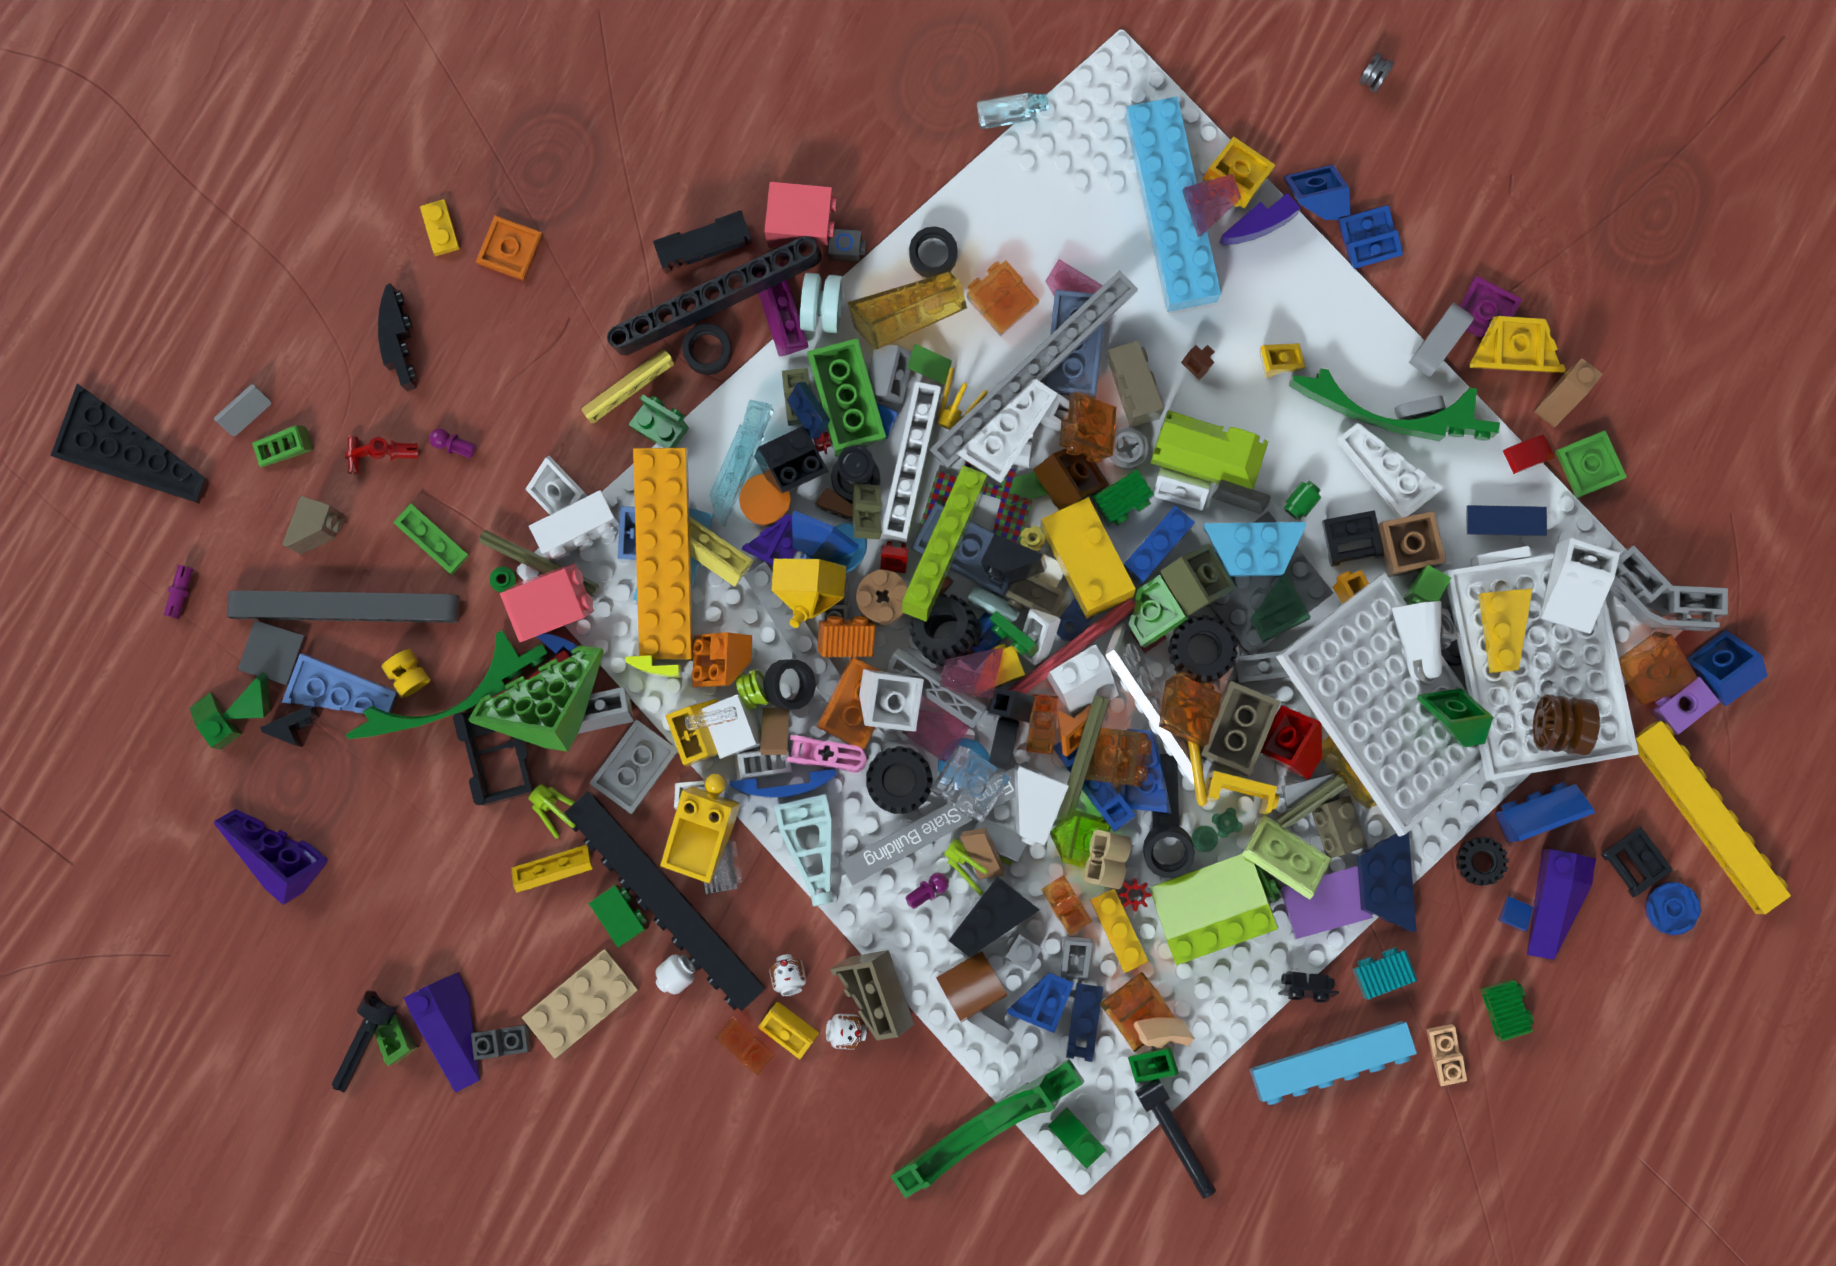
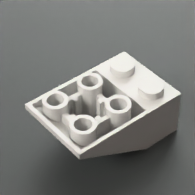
[1540,538,1620,634]

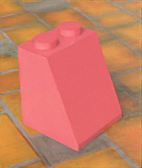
[764,182,837,247]
[500,563,594,643]

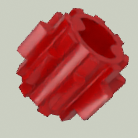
[1118,878,1152,912]

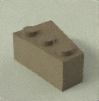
[1106,340,1164,428]
[830,950,914,1040]

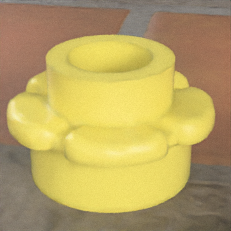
[1020,526,1046,551]

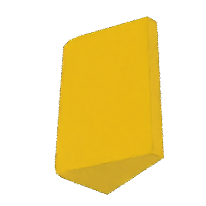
[758,1002,819,1060]

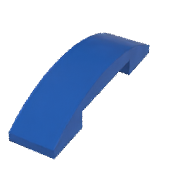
[1052,742,1136,832]
[730,769,838,798]

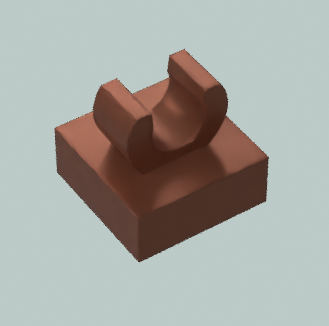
[1181,345,1215,380]

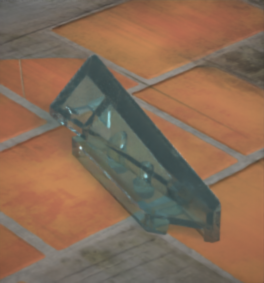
[709,400,774,527]

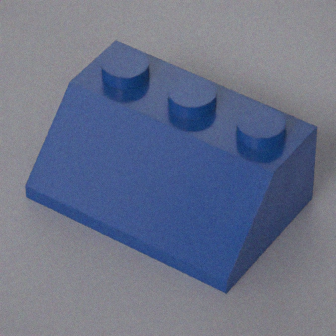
[1495,782,1595,843]

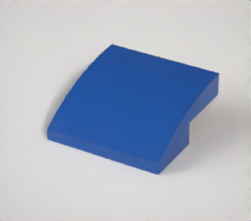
[1337,205,1403,269]

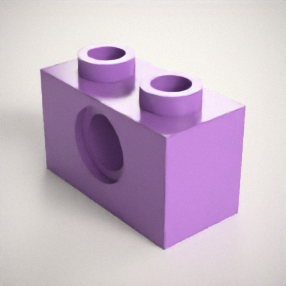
[1651,677,1720,735]

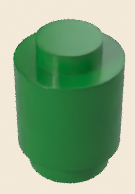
[1283,481,1322,521]

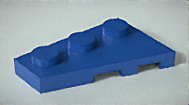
[1120,729,1171,813]

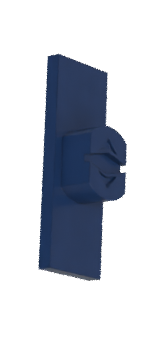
[1466,505,1547,536]

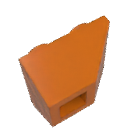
[692,632,752,688]

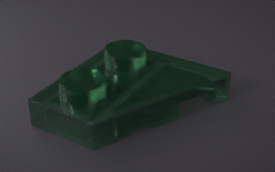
[1250,573,1311,643]

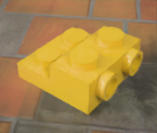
[1202,136,1276,209]

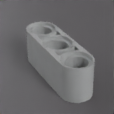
[1409,302,1475,378]

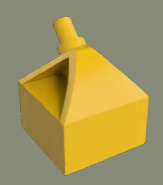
[771,559,846,628]

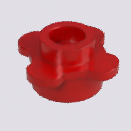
[813,431,831,454]

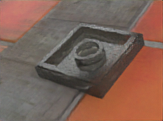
[1211,480,1271,514]

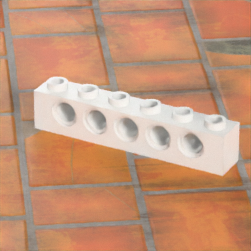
[881,381,941,544]

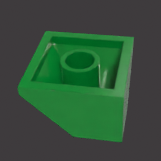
[1417,688,1493,747]

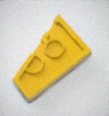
[1478,588,1532,673]

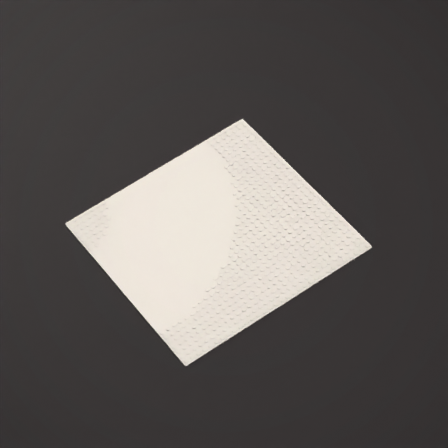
[516,30,1692,1195]

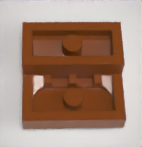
[936,951,1008,1023]

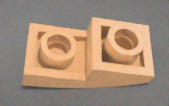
[1133,1017,1195,1049]
[1426,1024,1467,1086]

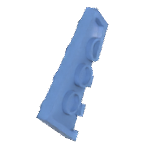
[282,653,398,714]

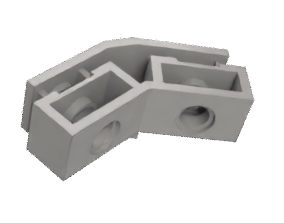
[1609,545,1728,631]

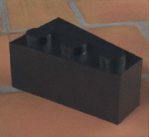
[948,877,1040,957]

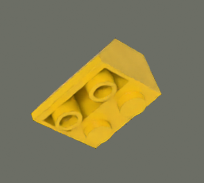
[665,699,719,767]

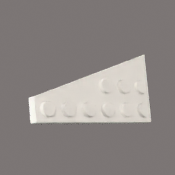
[1105,622,1204,784]

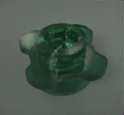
[1212,807,1243,838]

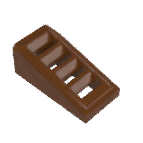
[815,488,853,522]

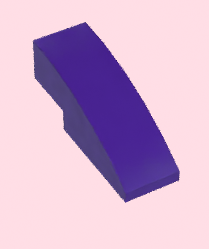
[1219,193,1301,246]

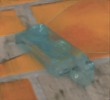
[976,93,1049,129]

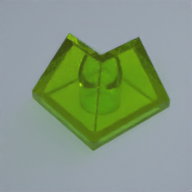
[1050,810,1111,869]

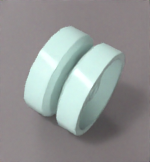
[800,273,844,333]

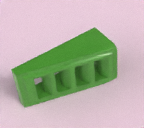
[252,425,313,467]

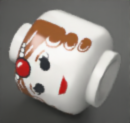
[769,954,807,996]
[826,1014,867,1050]

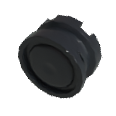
[837,445,875,485]

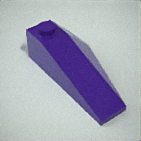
[214,809,328,905]
[1527,849,1596,960]
[404,972,480,1093]

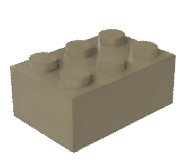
[1200,681,1281,777]

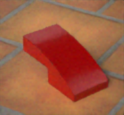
[1502,434,1555,474]

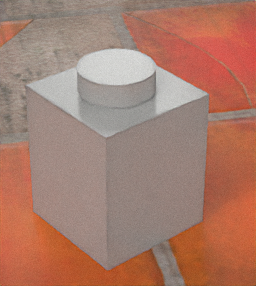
[1004,934,1042,972]

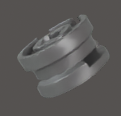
[1358,52,1395,93]

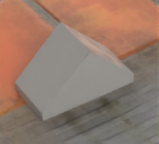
[1061,936,1093,980]

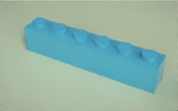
[1249,1021,1417,1105]

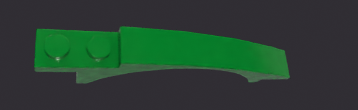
[1289,368,1500,441]
[346,629,547,739]
[890,1059,1084,1199]

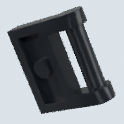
[1322,510,1384,567]
[1600,826,1673,898]

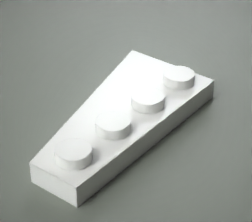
[956,379,1058,483]

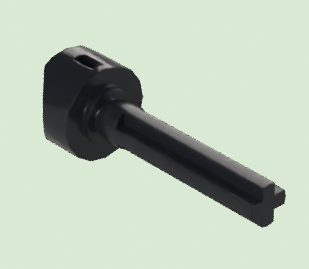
[331,990,399,1092]

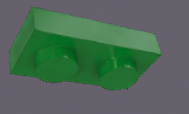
[989,611,1039,658]

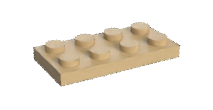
[522,949,639,1059]

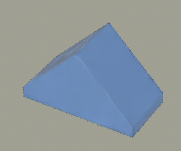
[617,506,636,560]

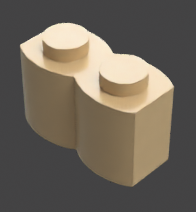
[1084,830,1131,889]

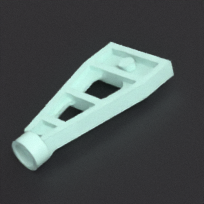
[774,794,834,907]

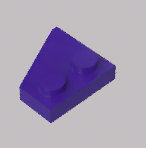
[742,514,798,566]

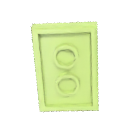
[1242,815,1332,900]

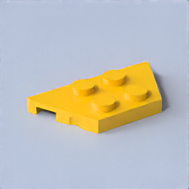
[1470,316,1565,373]

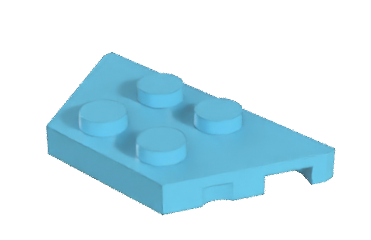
[1203,522,1306,577]

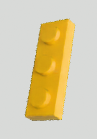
[511,845,593,893]
[1090,889,1149,973]

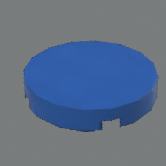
[1645,882,1701,935]

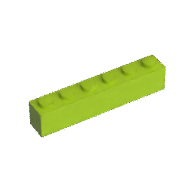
[902,465,987,622]

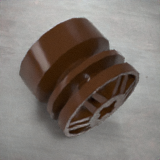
[1532,694,1600,756]

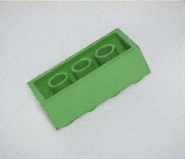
[807,338,886,457]

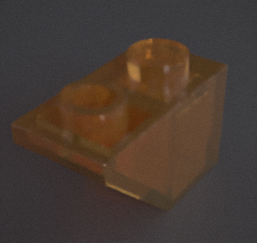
[1026,694,1058,754]

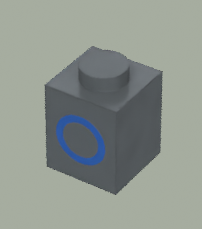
[828,229,866,263]

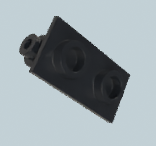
[1278,971,1339,1003]

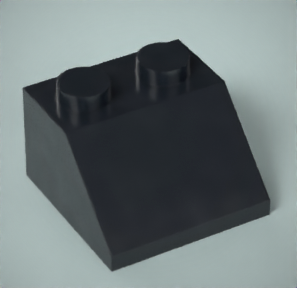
[981,534,1047,585]

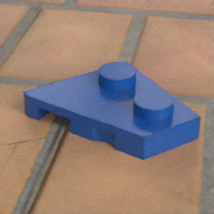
[1006,973,1074,1033]

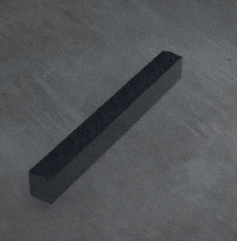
[564,791,767,1011]

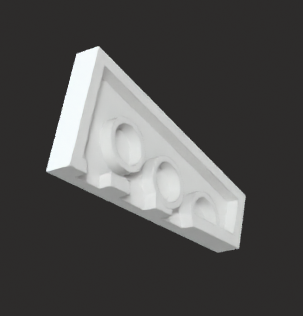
[1336,423,1444,518]

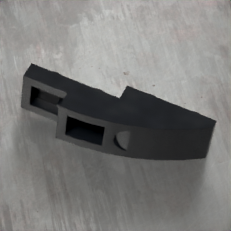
[378,283,418,391]

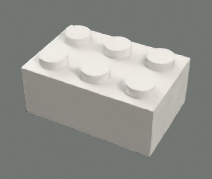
[529,490,619,562]

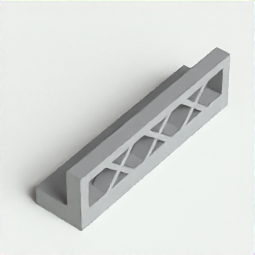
[886,648,988,728]

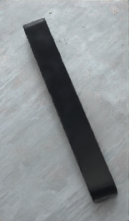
[607,236,822,356]

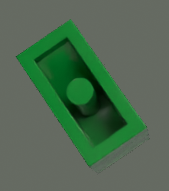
[189,692,242,750]
[1047,1107,1106,1169]

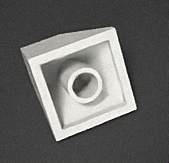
[859,669,924,732]

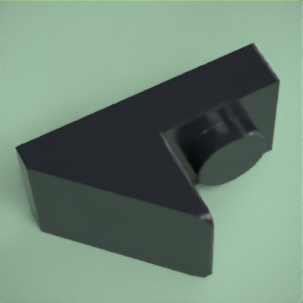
[260,706,320,747]

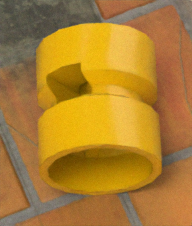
[381,649,430,698]

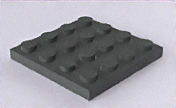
[1209,511,1334,655]

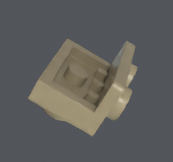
[1005,576,1066,616]
[1312,796,1367,858]

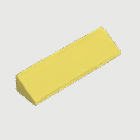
[581,349,675,424]
[689,516,754,586]

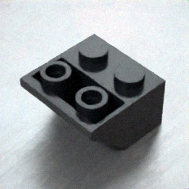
[754,426,828,494]

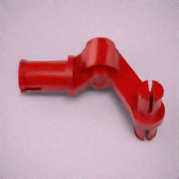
[345,436,418,474]

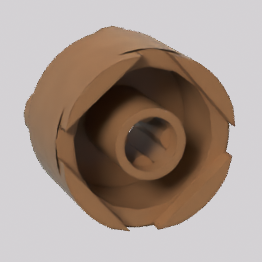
[856,570,908,626]

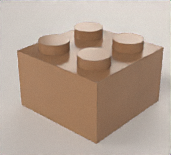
[1378,511,1446,578]

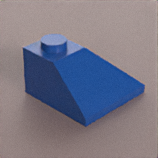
[1284,164,1350,220]
[792,510,859,562]

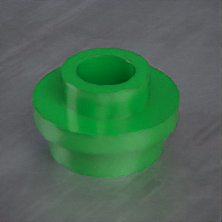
[489,567,516,593]

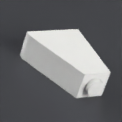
[1014,763,1069,847]

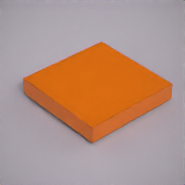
[476,215,543,281]

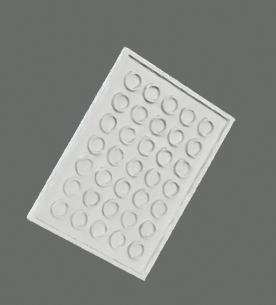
[1444,554,1639,781]
[1276,573,1483,836]

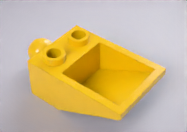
[660,774,741,883]

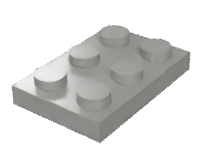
[589,719,678,815]

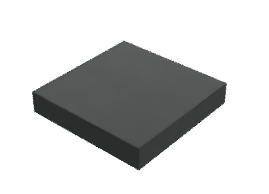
[237,620,306,686]

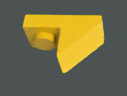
[1260,343,1306,378]

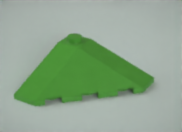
[468,645,604,752]

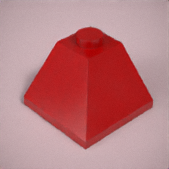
[1260,705,1322,780]

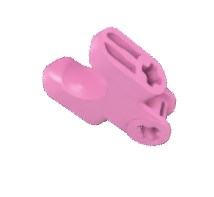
[786,735,867,773]

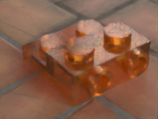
[967,260,1040,336]
[1059,391,1117,463]
[1158,673,1221,747]
[1085,728,1152,787]

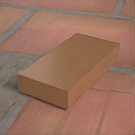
[760,708,790,755]
[960,828,1005,879]

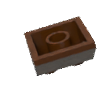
[1033,442,1110,510]

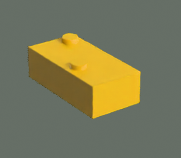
[1040,497,1136,619]

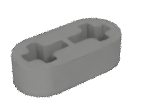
[1394,396,1446,420]
[967,1012,1014,1045]

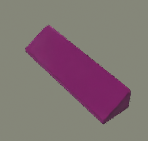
[755,257,809,357]

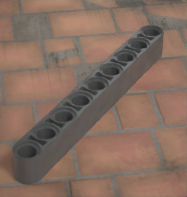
[227,591,460,623]

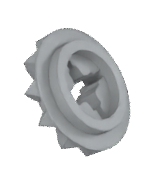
[1107,427,1148,469]

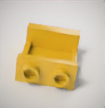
[1205,771,1280,815]

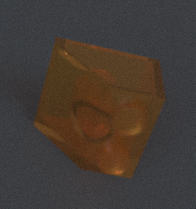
[1619,632,1698,705]
[1099,972,1175,1052]

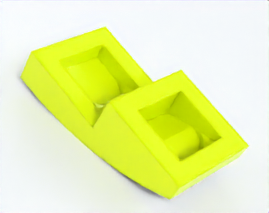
[625,655,682,678]

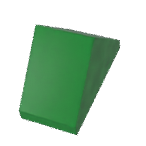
[223,672,271,719]
[1128,1045,1179,1083]

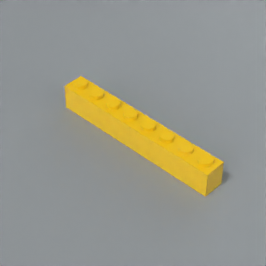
[1635,721,1791,914]

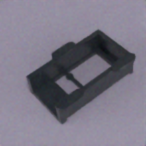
[653,210,752,273]
[453,712,535,806]

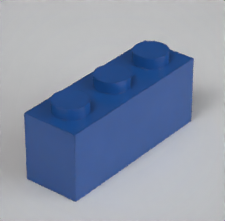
[1124,505,1195,585]

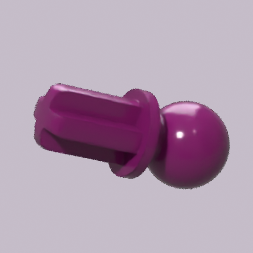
[429,428,476,458]
[905,872,949,909]

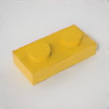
[420,199,460,256]

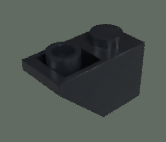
[986,688,1035,723]

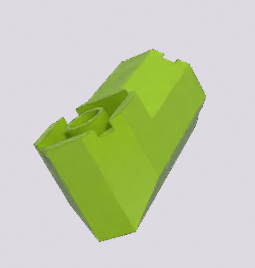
[1150,410,1268,495]

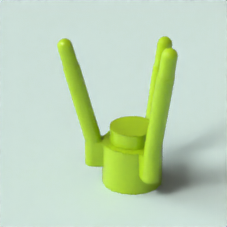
[528,784,575,839]
[944,838,1012,895]

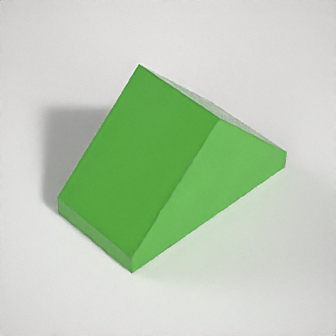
[374,1014,419,1066]

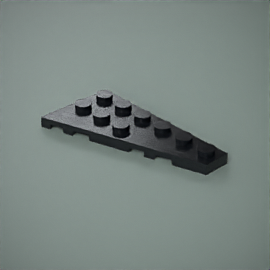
[50,383,208,504]

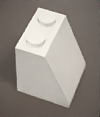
[1047,644,1119,718]

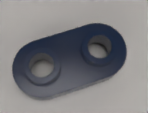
[1056,598,1095,641]

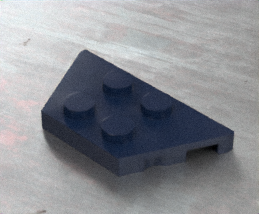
[1357,832,1417,932]

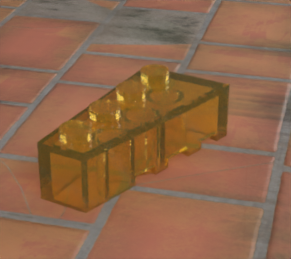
[847,272,967,350]

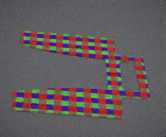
[916,460,1033,544]

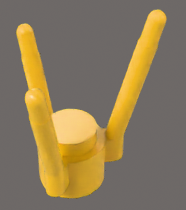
[936,368,988,430]

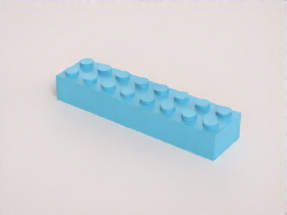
[1125,96,1221,312]

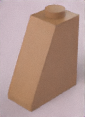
[1534,358,1603,428]

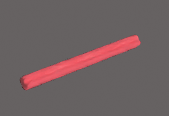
[1008,599,1135,694]

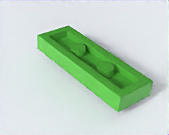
[393,504,470,575]

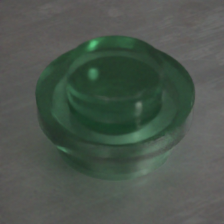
[1191,826,1218,852]

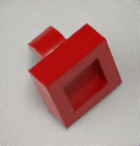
[880,541,909,574]

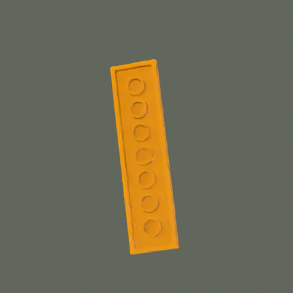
[633,448,693,659]

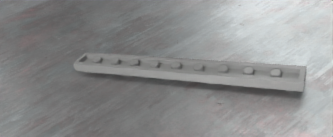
[930,270,1138,470]

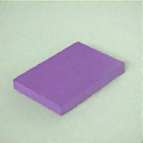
[1280,866,1373,939]

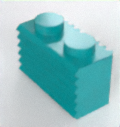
[1352,947,1418,1000]

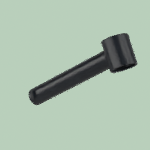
[1135,1079,1216,1199]

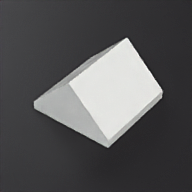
[526,456,587,515]
[702,694,761,759]

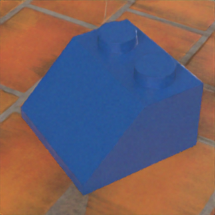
[1685,630,1768,706]

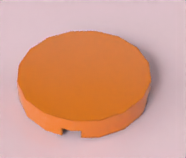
[739,474,791,526]

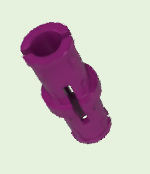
[163,564,194,619]

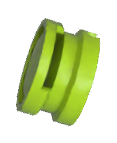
[736,669,770,710]

